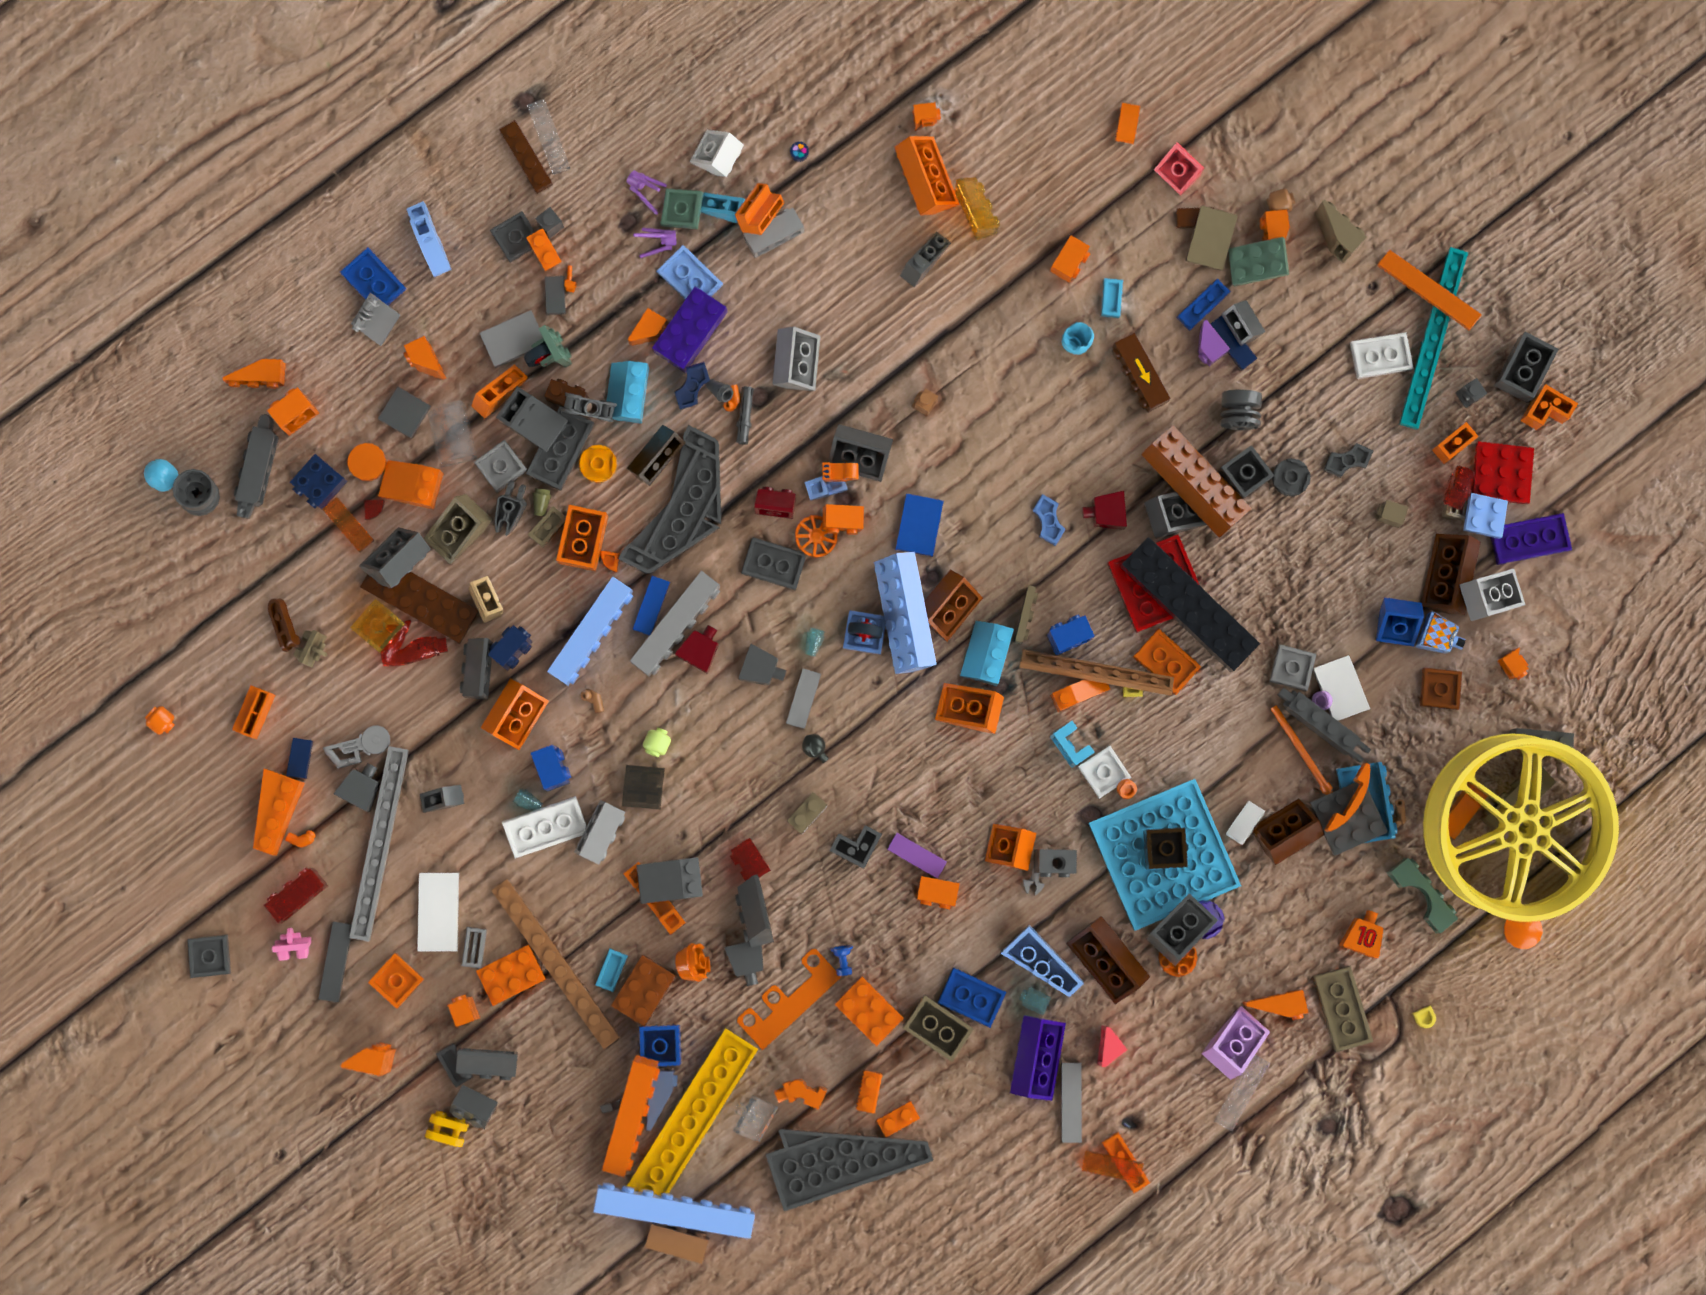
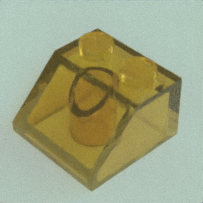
[350,598,405,653]

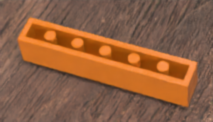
[602,1055,660,1177]

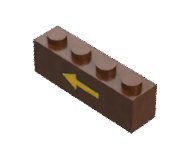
[1112,333,1171,413]

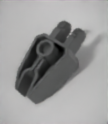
[495,480,527,536]

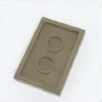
[1186,206,1238,271]

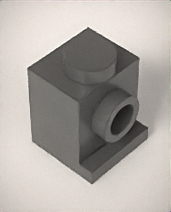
[1455,378,1487,408]

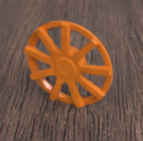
[795,515,837,557]

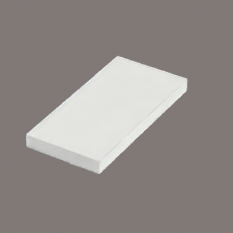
[502,796,587,858]
[418,873,459,951]

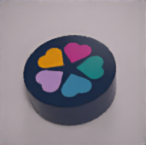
[790,142,809,162]

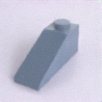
[647,1070,678,1131]

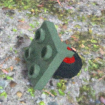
[524,325,572,367]

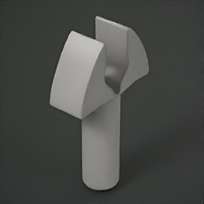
[1023,865,1045,896]

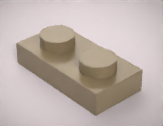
[528,506,566,548]

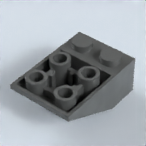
[496,386,568,452]

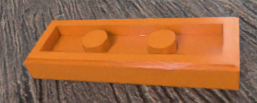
[1101,1132,1150,1193]

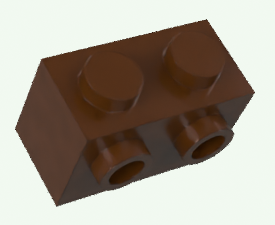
[544,378,589,408]

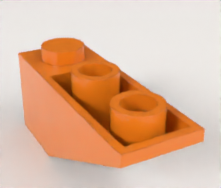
[1260,209,1290,241]
[223,359,286,389]

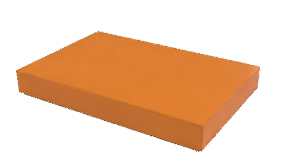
[1133,628,1202,695]

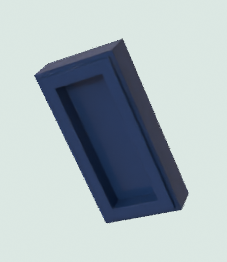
[286,738,313,779]

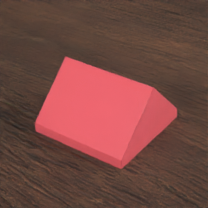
[1154,142,1204,195]
[1097,1025,1127,1067]

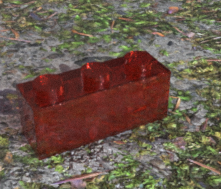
[264,867,328,923]

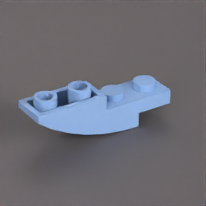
[407,201,452,277]

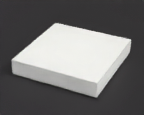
[1078,746,1131,799]

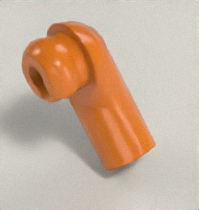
[723,384,741,412]
[285,830,316,848]

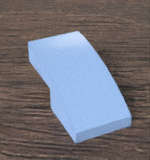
[805,476,848,500]

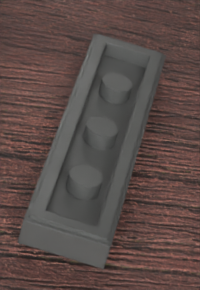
[319,921,352,1002]

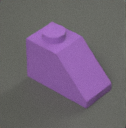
[1198,319,1230,367]

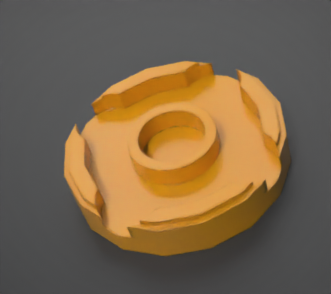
[579,445,617,483]

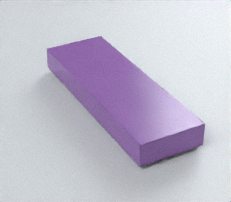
[887,833,947,879]

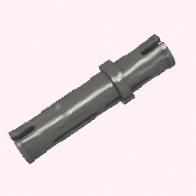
[736,386,754,445]

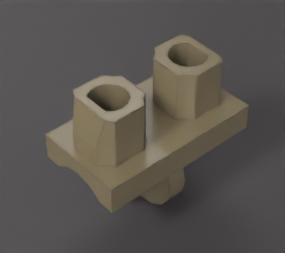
[293,630,328,668]

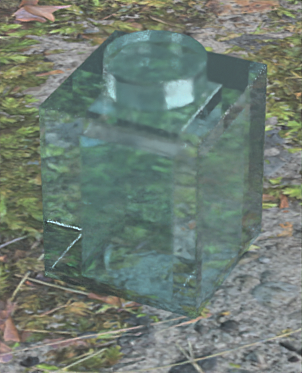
[1019,987,1051,1015]

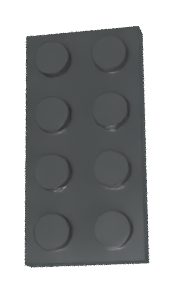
[526,406,595,491]

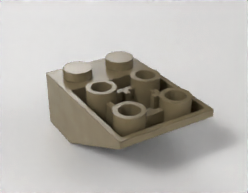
[1315,199,1367,264]

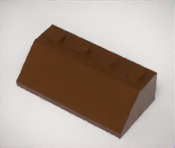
[1421,533,1481,615]
[1066,916,1150,1004]

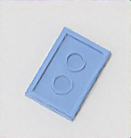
[657,245,723,300]

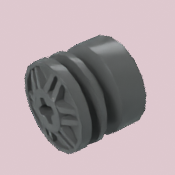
[1220,390,1262,431]
[172,469,220,516]

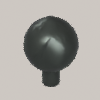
[802,734,829,763]

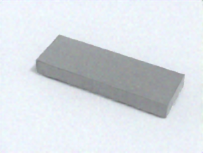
[786,669,821,729]

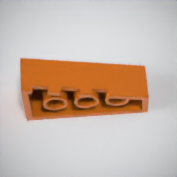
[253,768,305,856]

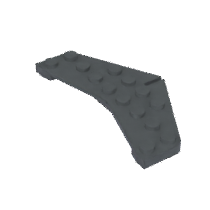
[618,425,722,574]

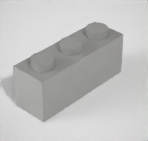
[744,208,804,258]
[574,800,625,864]

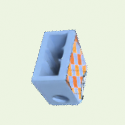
[1415,611,1466,654]

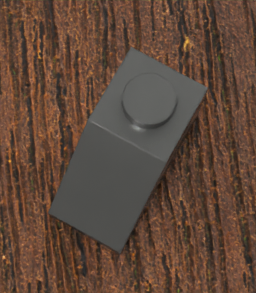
[420,785,464,813]

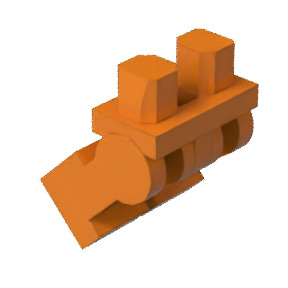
[774,1079,828,1110]

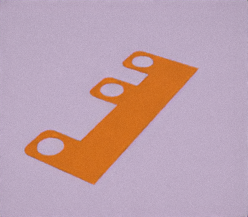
[737,949,841,1050]

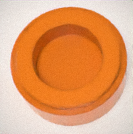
[1116,779,1137,799]

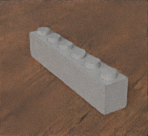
[630,571,721,677]

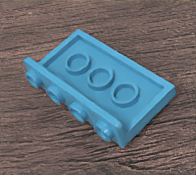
[1336,762,1398,843]

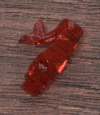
[380,620,448,667]

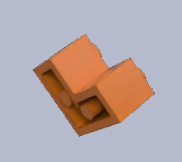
[1520,384,1578,430]

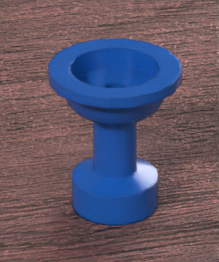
[830,945,853,976]

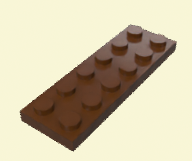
[360,572,479,644]

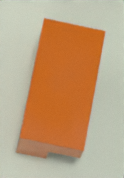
[735,183,784,235]
[232,685,276,739]

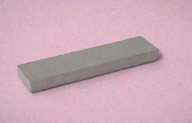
[1061,1063,1082,1143]

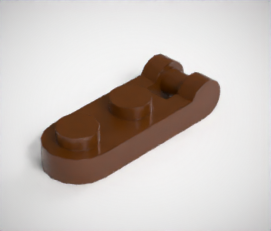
[268,598,301,652]

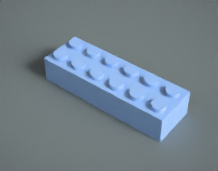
[874,552,937,674]

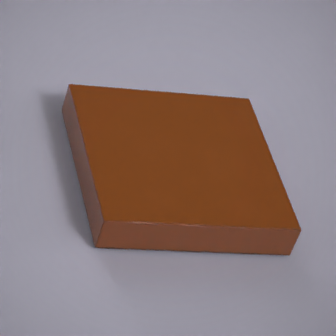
[1420,668,1462,710]

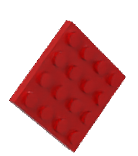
[1107,534,1200,633]

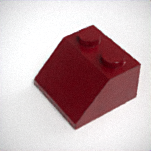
[754,487,796,519]

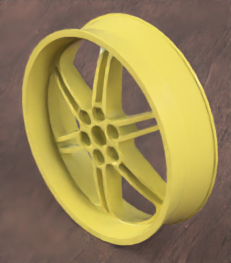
[1423,733,1619,922]

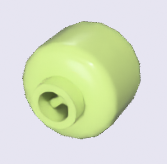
[643,727,671,758]

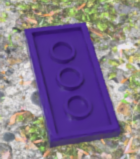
[1490,513,1572,565]

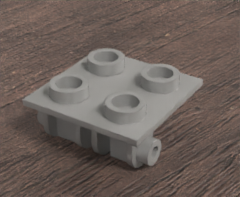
[351,293,400,346]

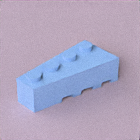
[1001,925,1084,997]

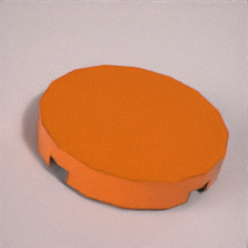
[347,443,387,481]

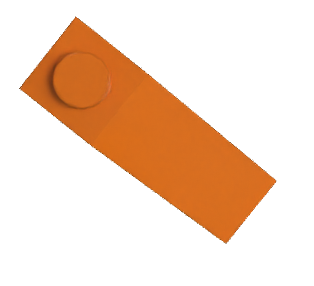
[471,364,528,419]
[1050,680,1111,713]
[1448,782,1491,840]
[1243,989,1308,1020]

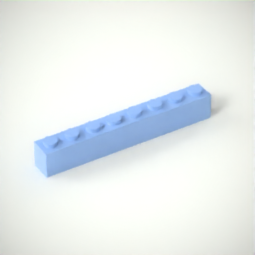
[593,1183,755,1239]

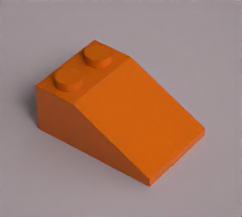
[378,460,443,510]
[935,683,1004,734]

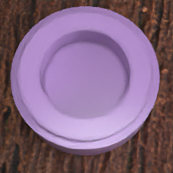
[1312,691,1333,710]

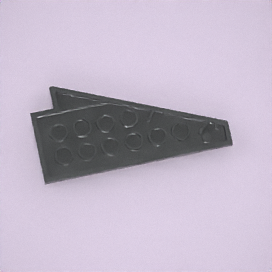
[766,1129,934,1212]

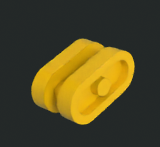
[424,1110,469,1147]

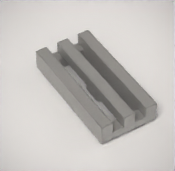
[461,927,487,968]

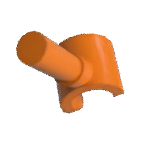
[564,265,576,293]

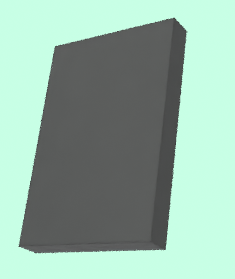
[741,537,807,591]

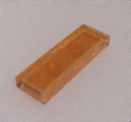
[322,497,375,553]
[1082,1150,1144,1184]

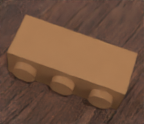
[645,1222,710,1264]

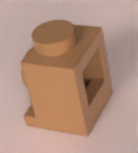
[911,388,938,417]

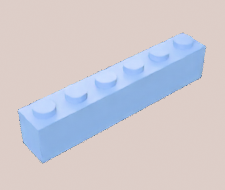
[547,577,633,686]

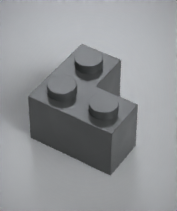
[830,825,882,869]

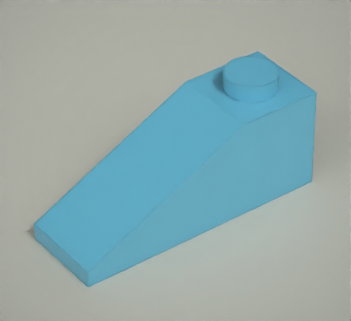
[701,192,745,223]

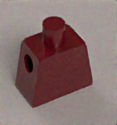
[1082,491,1127,530]
[675,625,719,674]

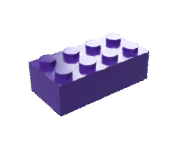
[652,286,728,373]

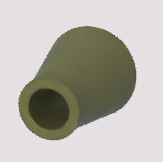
[533,488,552,516]

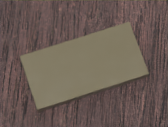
[1312,966,1373,1052]

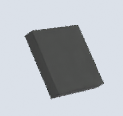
[490,211,535,263]
[378,387,431,439]
[187,935,231,978]

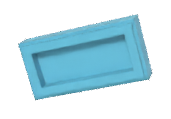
[1101,278,1123,318]
[595,949,628,992]

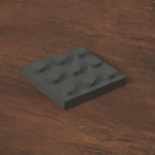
[1309,782,1388,856]

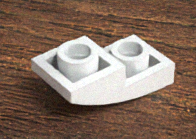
[1226,801,1265,845]

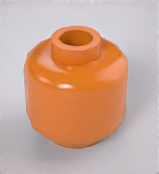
[145,706,175,735]

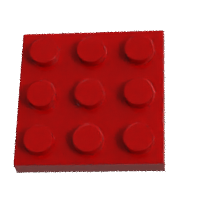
[1472,441,1534,505]

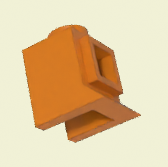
[912,102,941,131]
[1497,647,1529,680]

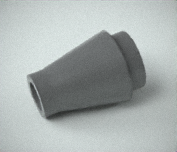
[706,379,733,402]

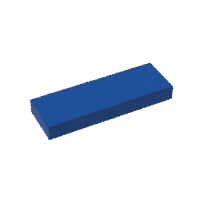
[1177,278,1231,331]
[633,576,670,636]

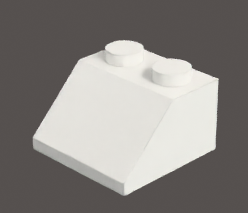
[690,130,744,177]

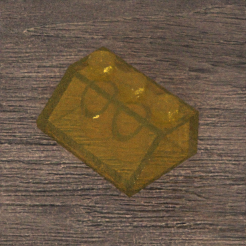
[955,177,1000,241]

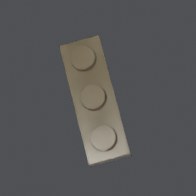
[1014,585,1038,645]

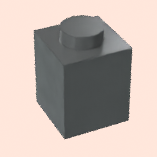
[535,207,564,239]

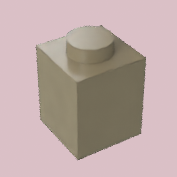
[1376,500,1408,528]

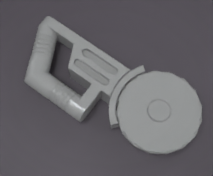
[323,725,390,769]

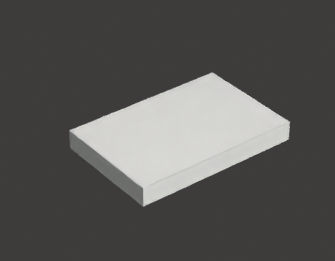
[1350,332,1414,379]
[1313,655,1370,721]

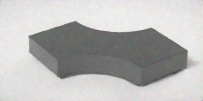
[1323,443,1374,478]

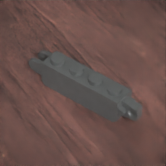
[234,414,279,519]
[1277,688,1371,763]

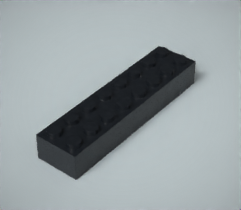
[1119,537,1261,672]

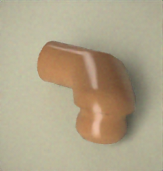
[580,689,604,713]
[1393,799,1406,827]

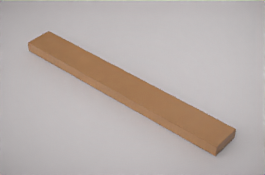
[1019,649,1174,696]

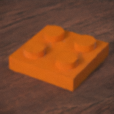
[368,953,424,1009]

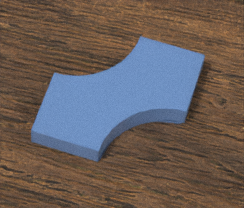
[1033,494,1065,546]

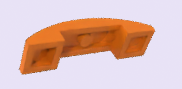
[1324,763,1370,832]
[624,862,686,935]

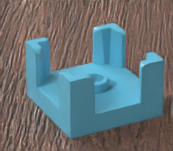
[1050,721,1095,768]

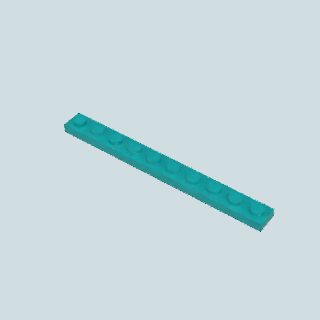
[1399,247,1469,430]

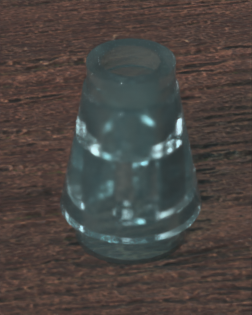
[805,627,825,657]
[513,788,543,811]

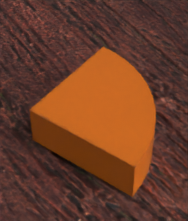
[600,551,620,573]

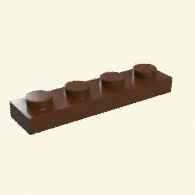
[499,120,553,194]

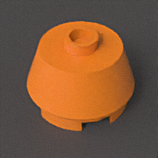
[675,943,711,982]

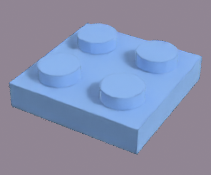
[1463,493,1508,539]

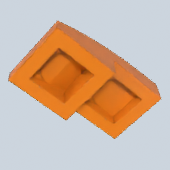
[1115,103,1140,144]

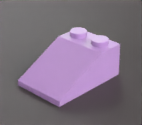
[1202,1006,1270,1080]

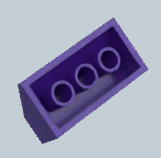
[1010,1015,1066,1101]

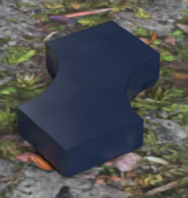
[674,362,710,410]

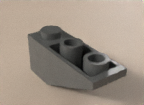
[900,232,951,287]

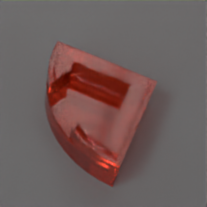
[364,500,385,520]

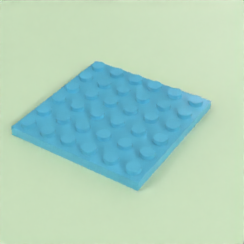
[1088,779,1241,931]

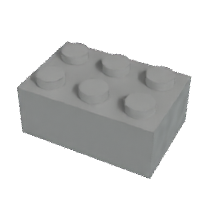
[1460,569,1525,621]

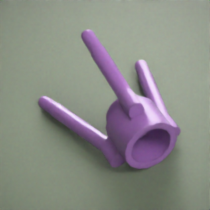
[627,170,667,215]
[633,228,676,258]

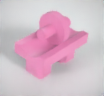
[272,928,311,961]

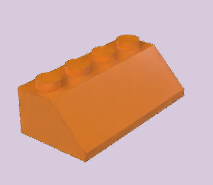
[894,136,959,215]

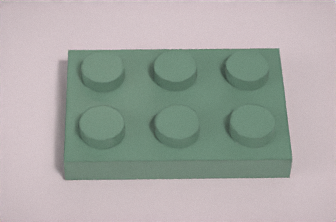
[1228,237,1289,286]

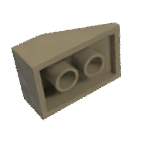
[424,494,493,564]

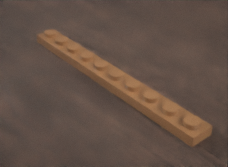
[491,879,620,1049]

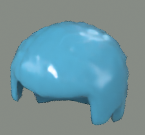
[1062,322,1094,355]
[144,459,178,492]

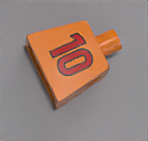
[1339,910,1384,959]

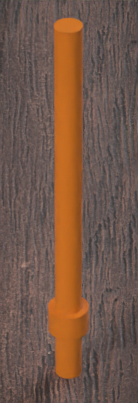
[1271,705,1333,795]

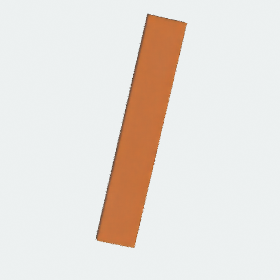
[1378,250,1482,331]

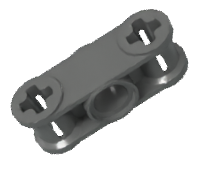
[561,392,617,422]

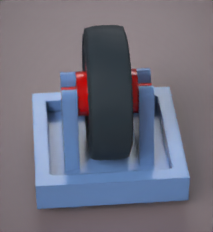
[843,610,886,655]

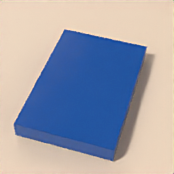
[340,247,406,305]
[895,493,944,557]
[937,968,1007,1028]

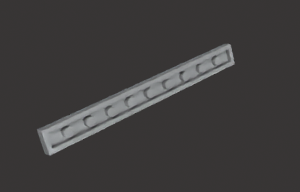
[349,746,409,941]

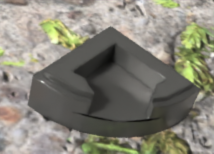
[600,1099,622,1113]

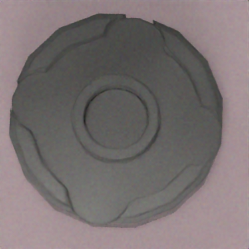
[1272,458,1311,497]

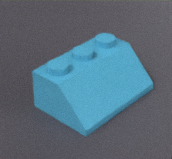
[606,361,649,424]
[960,621,1014,686]

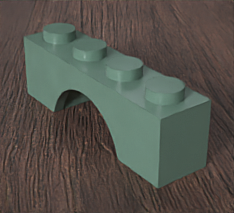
[1386,858,1458,933]

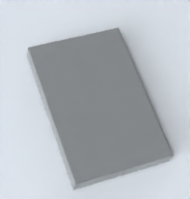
[480,310,543,368]

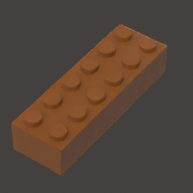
[1141,425,1252,538]

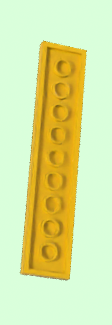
[627,1028,758,1195]

